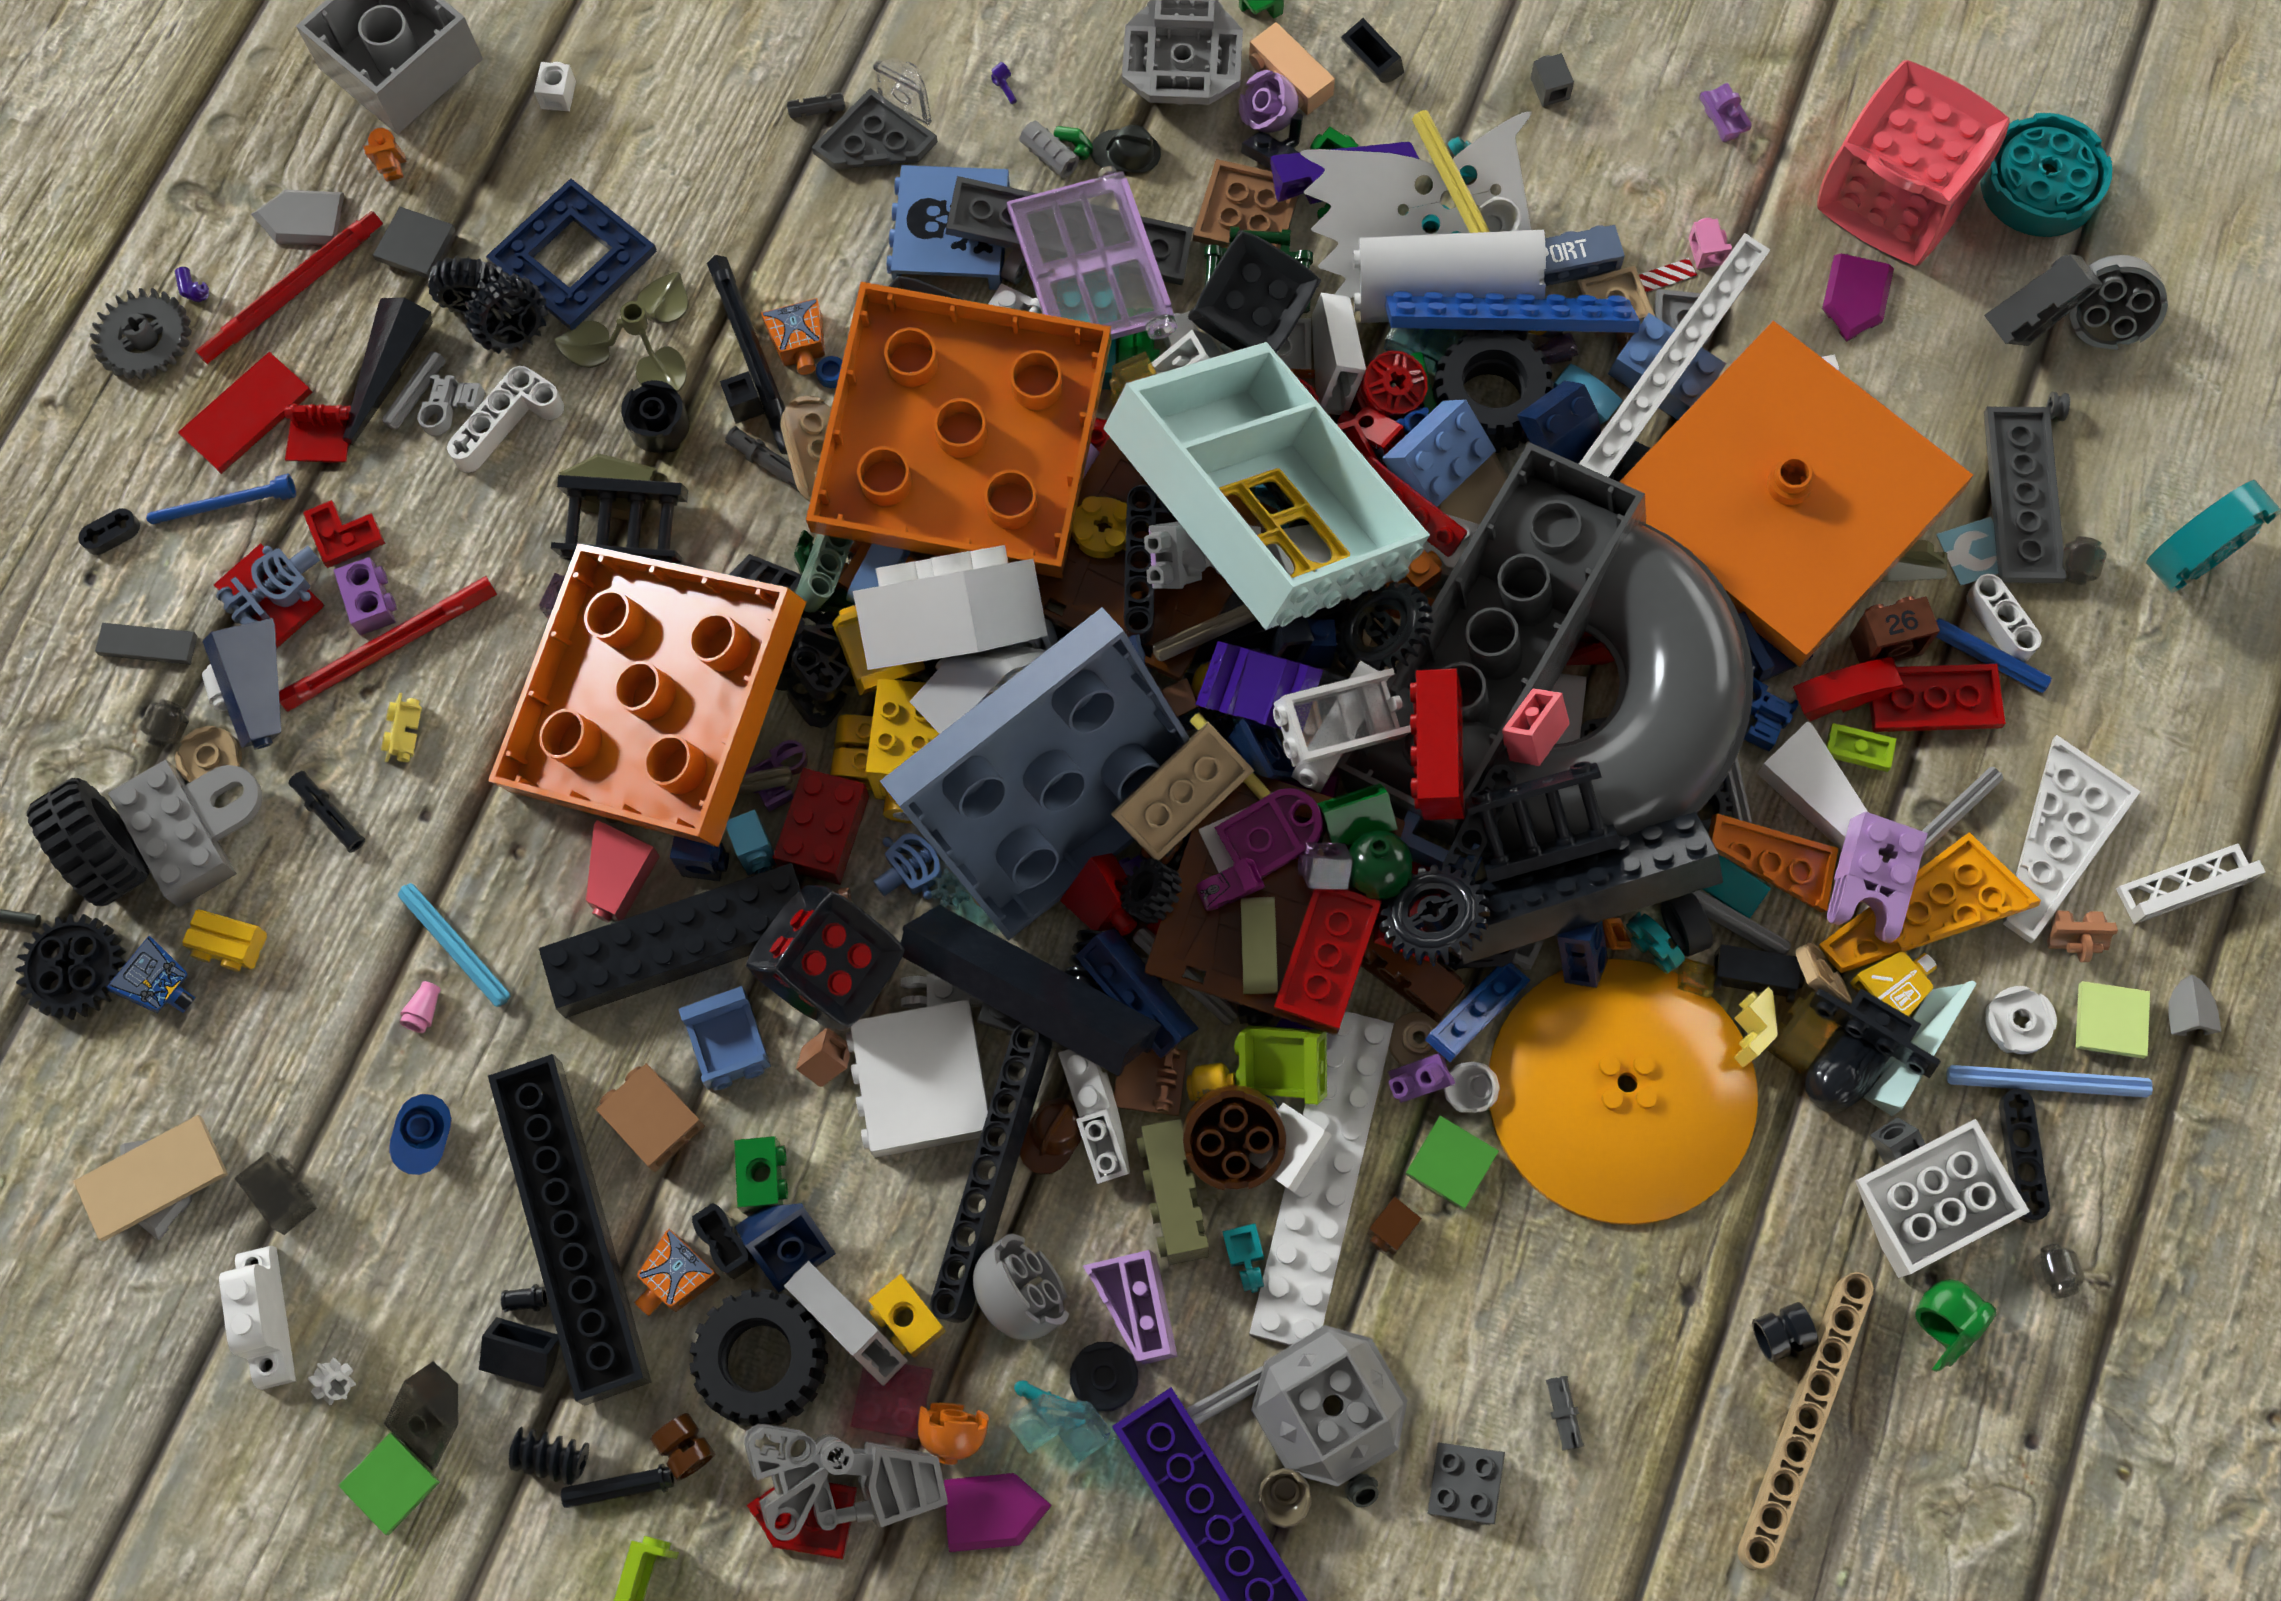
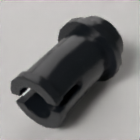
[501,1284,548,1313]

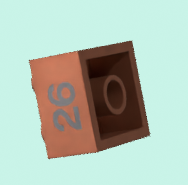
[1849,596,1940,663]

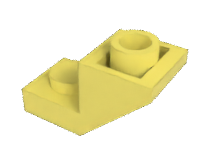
[1734,987,1778,1067]

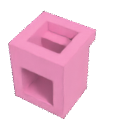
[1689,218,1732,269]

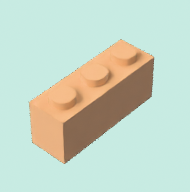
[1249,22,1335,115]

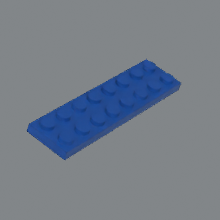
[1385,291,1640,333]

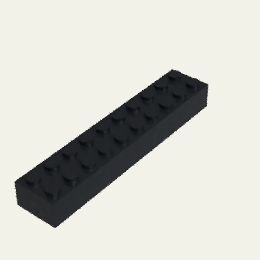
[488,1054,652,1406]

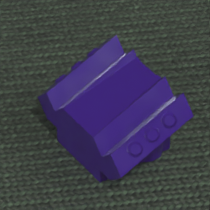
[1196,641,1323,732]

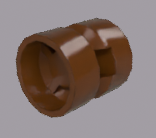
[650,1413,716,1481]

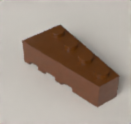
[1361,924,1465,1024]

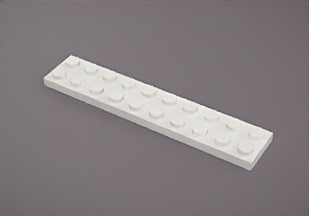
[1249,1011,1394,1346]

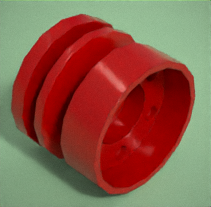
[1352,351,1428,421]

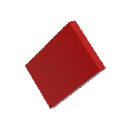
[214,543,325,648]

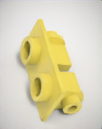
[381,693,422,762]

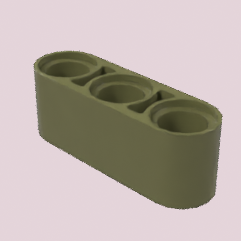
[1241,897,1278,994]

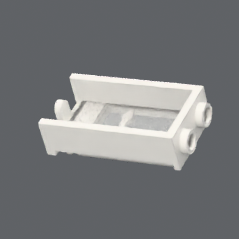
[1273,668,1411,767]

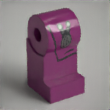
[1195,858,1265,912]

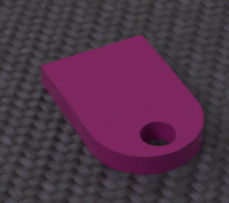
[1214,788,1323,878]

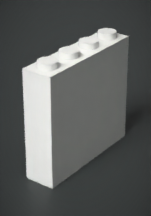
[846,999,989,1158]

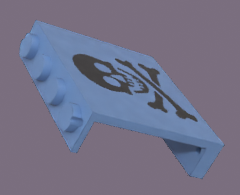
[886,165,1010,290]

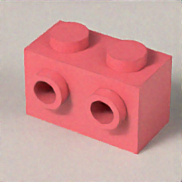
[1502,688,1570,766]

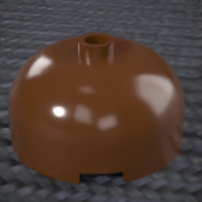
[1183,1085,1286,1190]

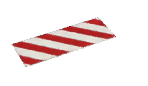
[1639,258,1697,293]

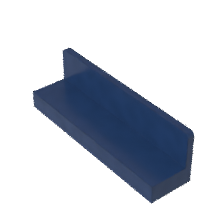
[1075,928,1198,1059]

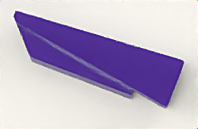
[1270,142,1419,205]

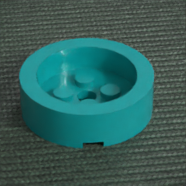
[1980,113,2113,237]
[2146,480,2281,593]

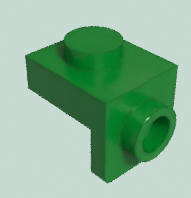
[1310,126,1359,150]

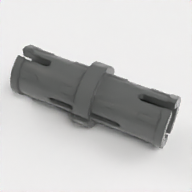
[1546,1376,1584,1451]

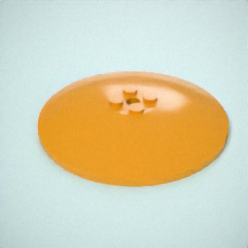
[1489,959,1758,1225]

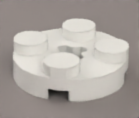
[1985,986,2057,1054]

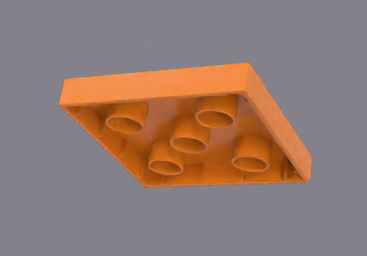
[806,282,1111,578]
[1619,320,1973,667]
[488,544,806,847]

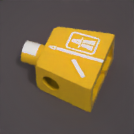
[1850,951,1937,1016]

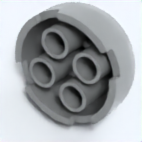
[2069,255,2168,350]
[973,1234,1069,1341]

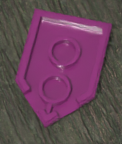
[1822,253,1894,342]
[944,1473,1052,1552]

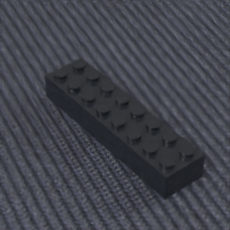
[1440,812,1723,964]
[539,863,802,1018]

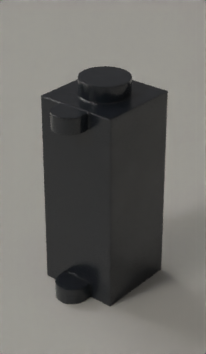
[1711,944,1805,1003]

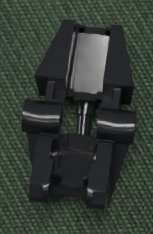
[729,554,856,728]

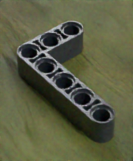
[1124,485,1178,645]

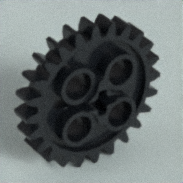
[15,914,127,1020]

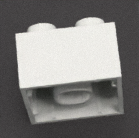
[853,545,1048,670]

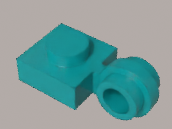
[1222,1223,1264,1293]

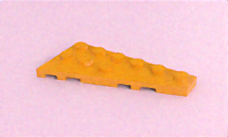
[1819,832,2041,973]

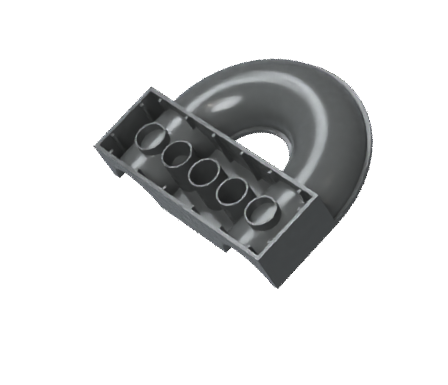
[1336,442,1753,860]

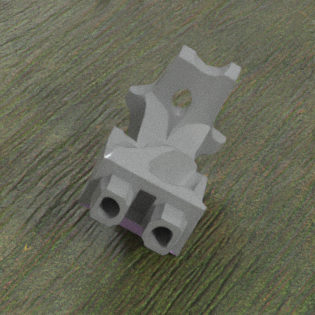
[1144,521,1261,589]

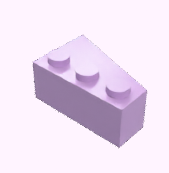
[1083,1250,1178,1364]

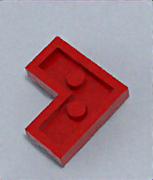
[303,500,386,568]

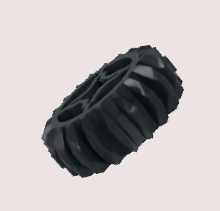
[428,256,509,315]
[464,272,548,355]

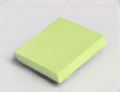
[2075,981,2150,1059]

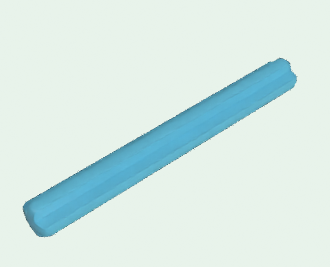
[398,883,511,1007]

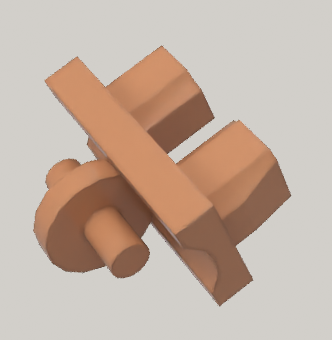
[2047,911,2118,962]

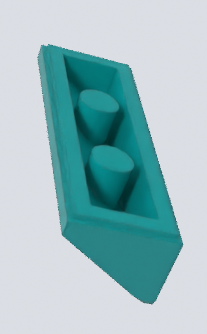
[1703,855,1770,919]

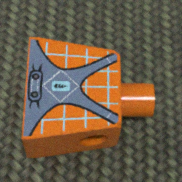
[761,298,825,375]
[634,1229,721,1316]

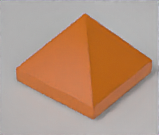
[1603,917,1632,950]

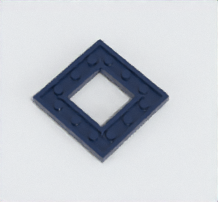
[486,178,657,331]

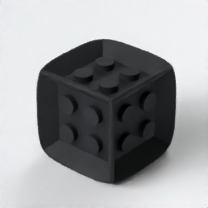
[1188,230,1321,353]

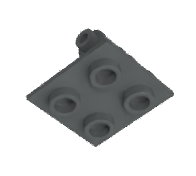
[1428,1442,1505,1525]

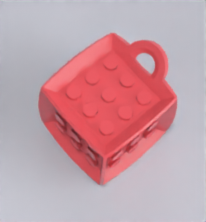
[1817,60,2010,266]

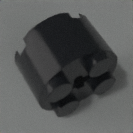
[621,380,690,453]

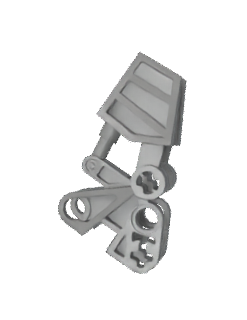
[744,1423,948,1540]

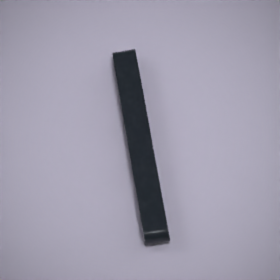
[930,1024,1052,1323]

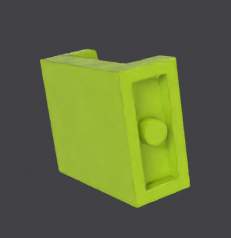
[1234,1025,1327,1105]
[614,1536,679,1601]

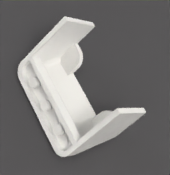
[909,646,1045,734]

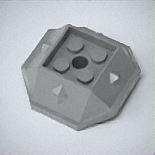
[1122,0,1243,106]
[1251,1325,1408,1486]

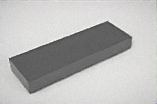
[95,623,198,665]

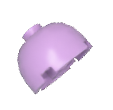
[1239,70,1298,133]

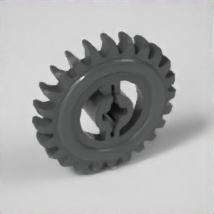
[90,288,192,380]

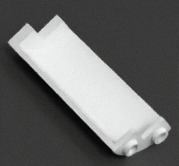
[1353,230,1546,323]

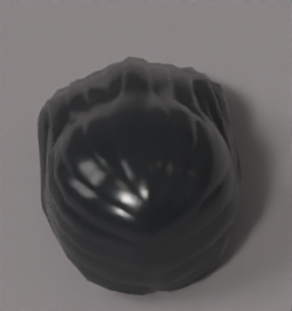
[1805,1025,1890,1113]

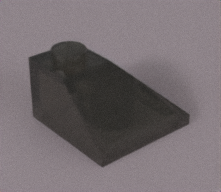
[384,1361,458,1470]

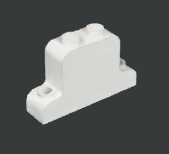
[219,1245,296,1390]

